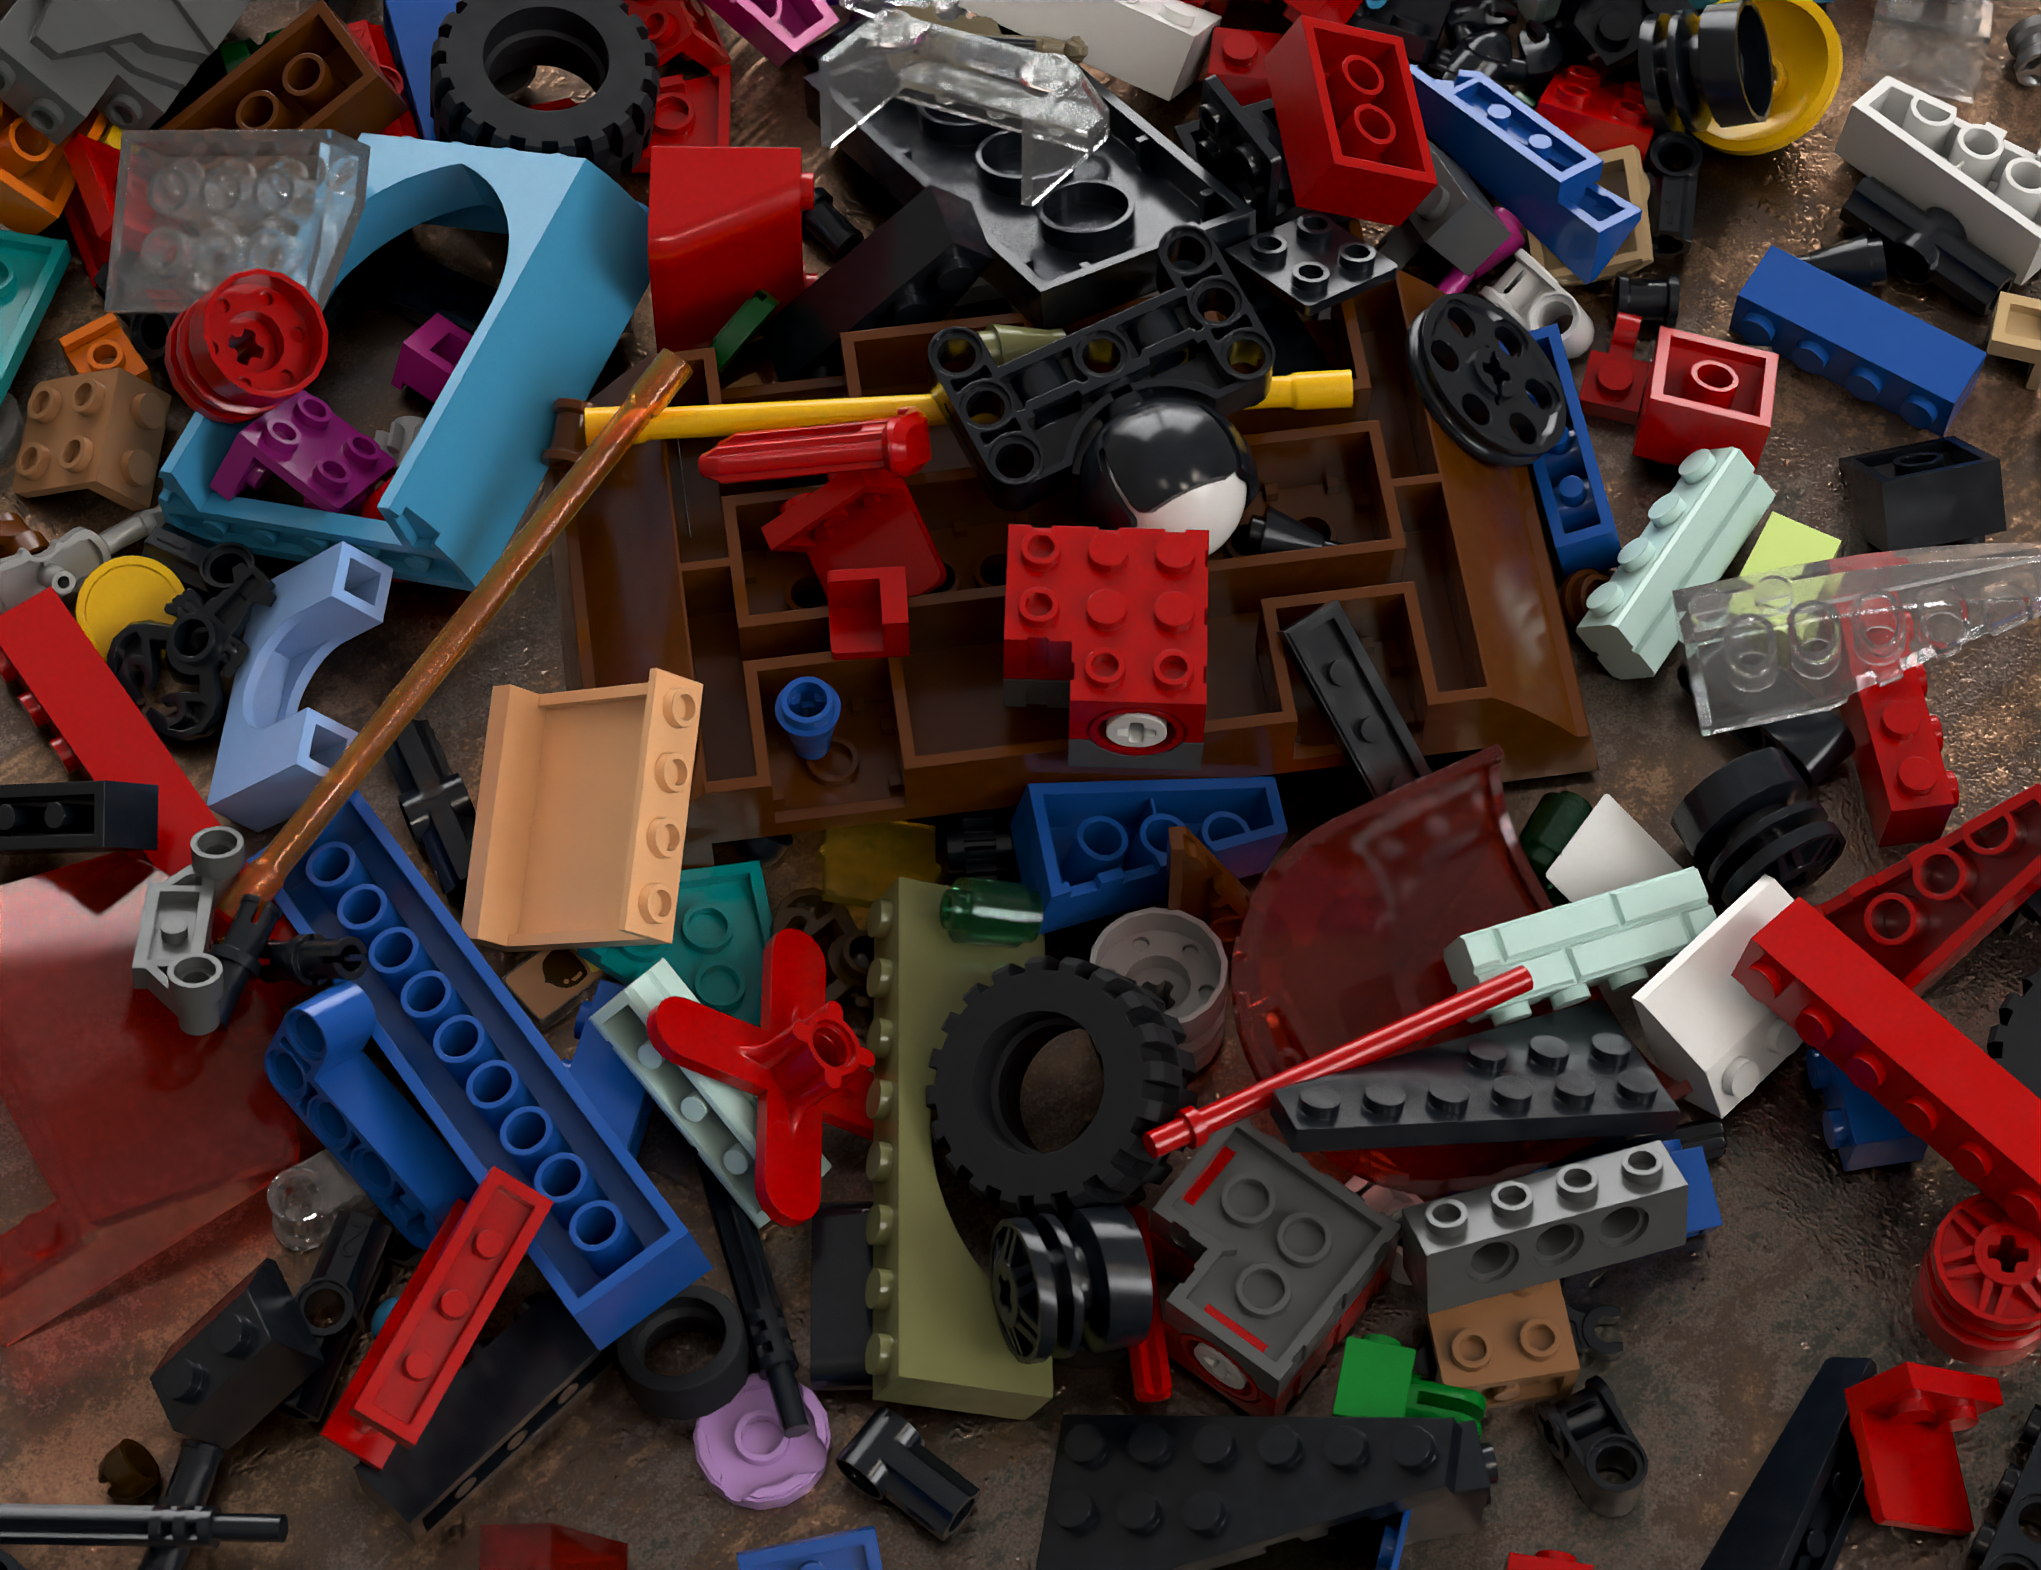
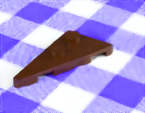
[1164,826,1289,961]

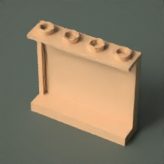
[461,668,704,952]

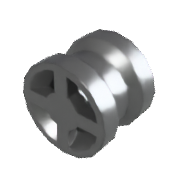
[2006,15,2041,87]

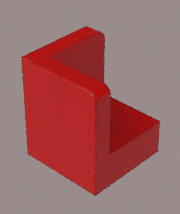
[826,566,910,660]

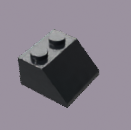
[1838,436,2007,559]
[149,1257,325,1450]

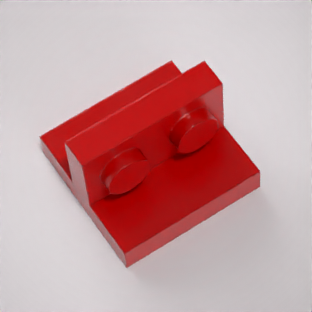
[63,133,200,289]

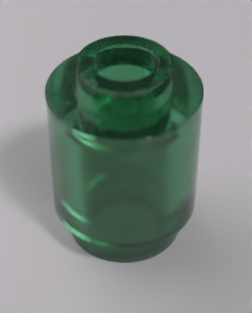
[1512,791,1592,889]
[939,877,1043,948]

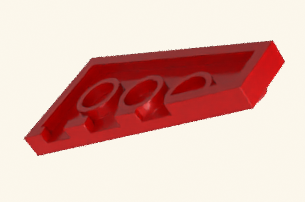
[525,64,732,173]

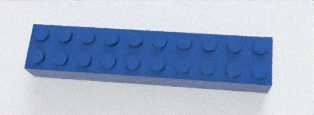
[246,784,713,1351]

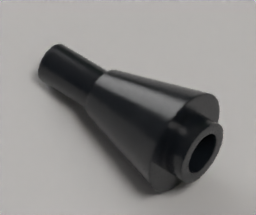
[1243,505,1345,555]

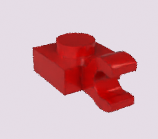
[1579,311,1650,425]

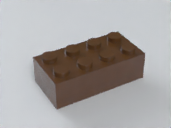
[137,0,410,257]

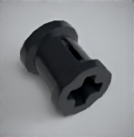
[1613,271,1680,328]

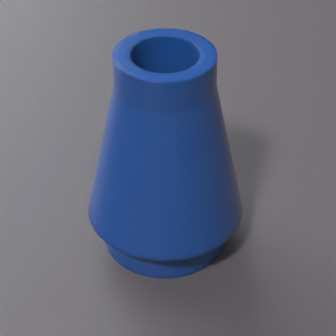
[775,676,841,760]

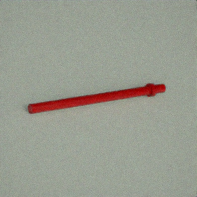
[1143,965,1533,1159]

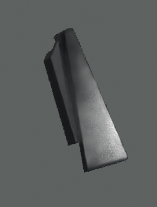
[1700,1357,1877,1570]

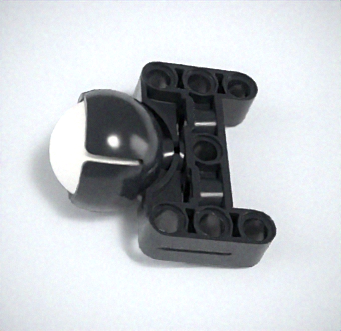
[927,224,1276,555]

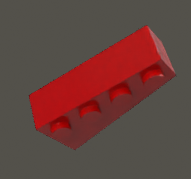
[1813,783,2041,997]

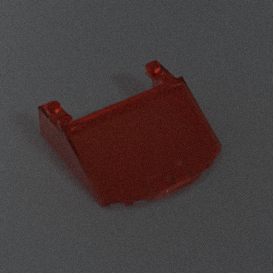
[0,851,301,1347]

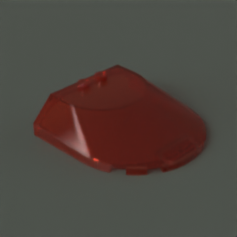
[1231,743,1694,1197]

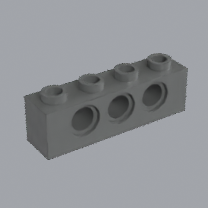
[1402,1140,1688,1314]

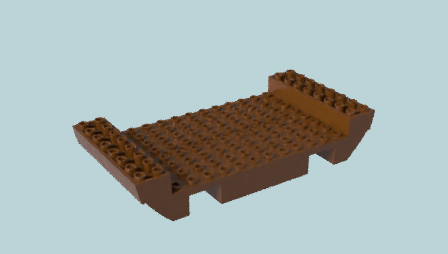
[544,269,1599,870]

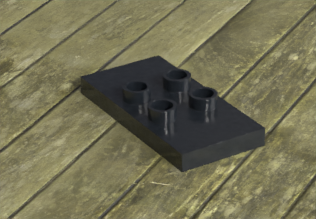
[803,15,1256,330]

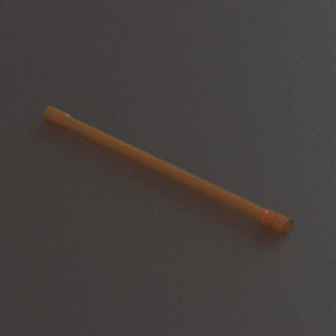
[216,348,693,923]

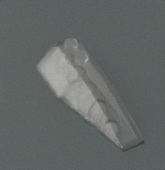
[1672,543,2041,736]

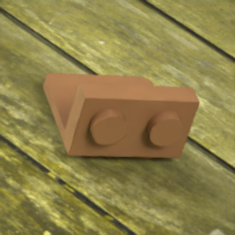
[13,367,172,511]

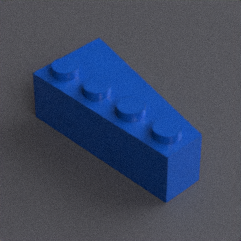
[1009,776,1288,937]

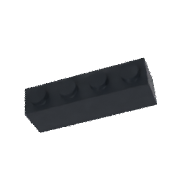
[354,1287,618,1547]

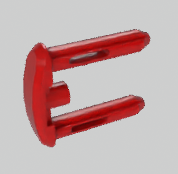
[698,406,932,484]

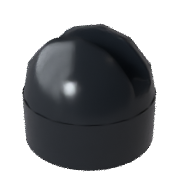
[736,834,793,868]

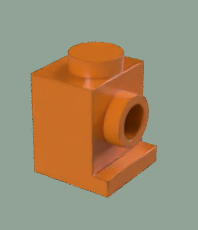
[58,311,154,386]

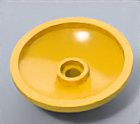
[1691,0,1843,156]

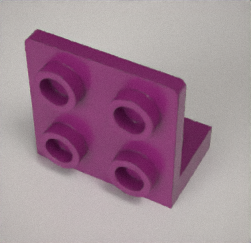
[209,390,396,513]

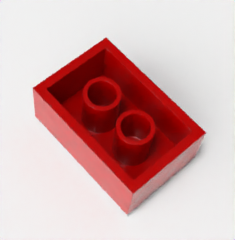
[1264,15,1438,227]

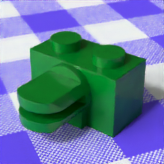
[1331,1334,1487,1441]

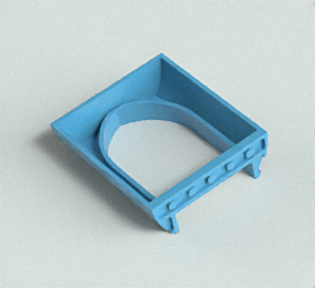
[158,133,650,593]

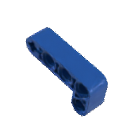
[264,981,479,1250]

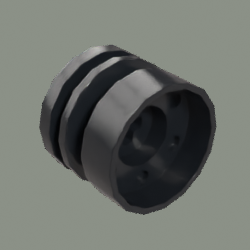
[1638,0,1773,135]
[1670,747,1847,908]
[989,1202,1153,1365]

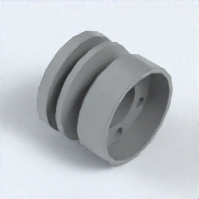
[1090,907,1228,1071]

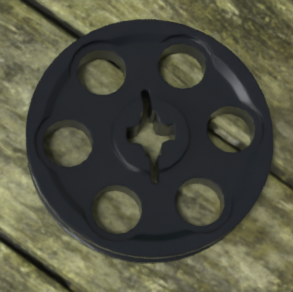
[1405,293,1566,468]

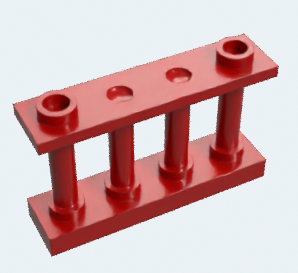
[319,1166,554,1471]

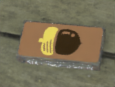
[500,949,615,1033]

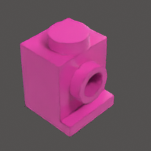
[391,312,473,403]

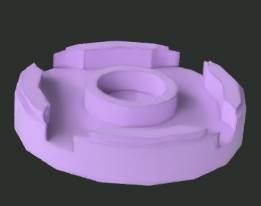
[693,1373,832,1510]

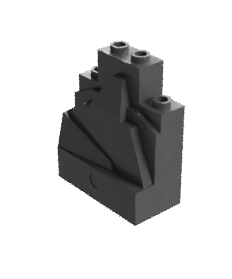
[0,0,252,146]

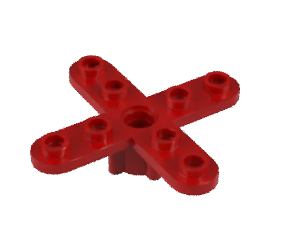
[646,928,931,1227]

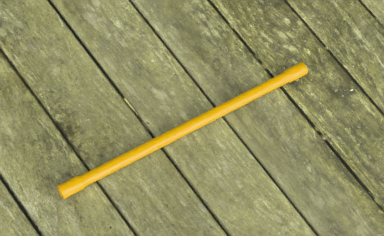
[584,369,1353,446]

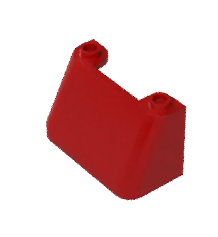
[648,146,818,354]

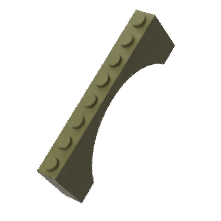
[865,877,1053,1420]

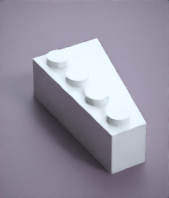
[1834,75,2041,287]

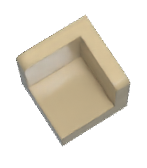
[1985,291,2041,391]

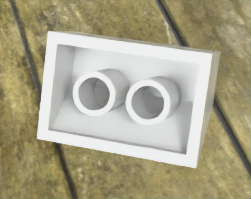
[1632,874,1804,1119]

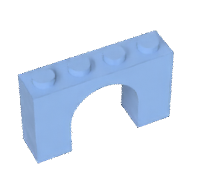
[207,541,394,833]

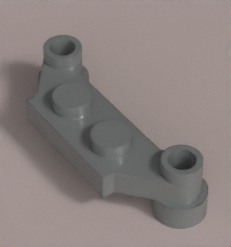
[132,826,245,1036]

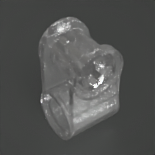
[267,1148,382,1251]

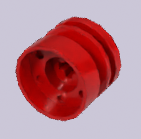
[165,268,329,425]
[1911,1193,2041,1367]

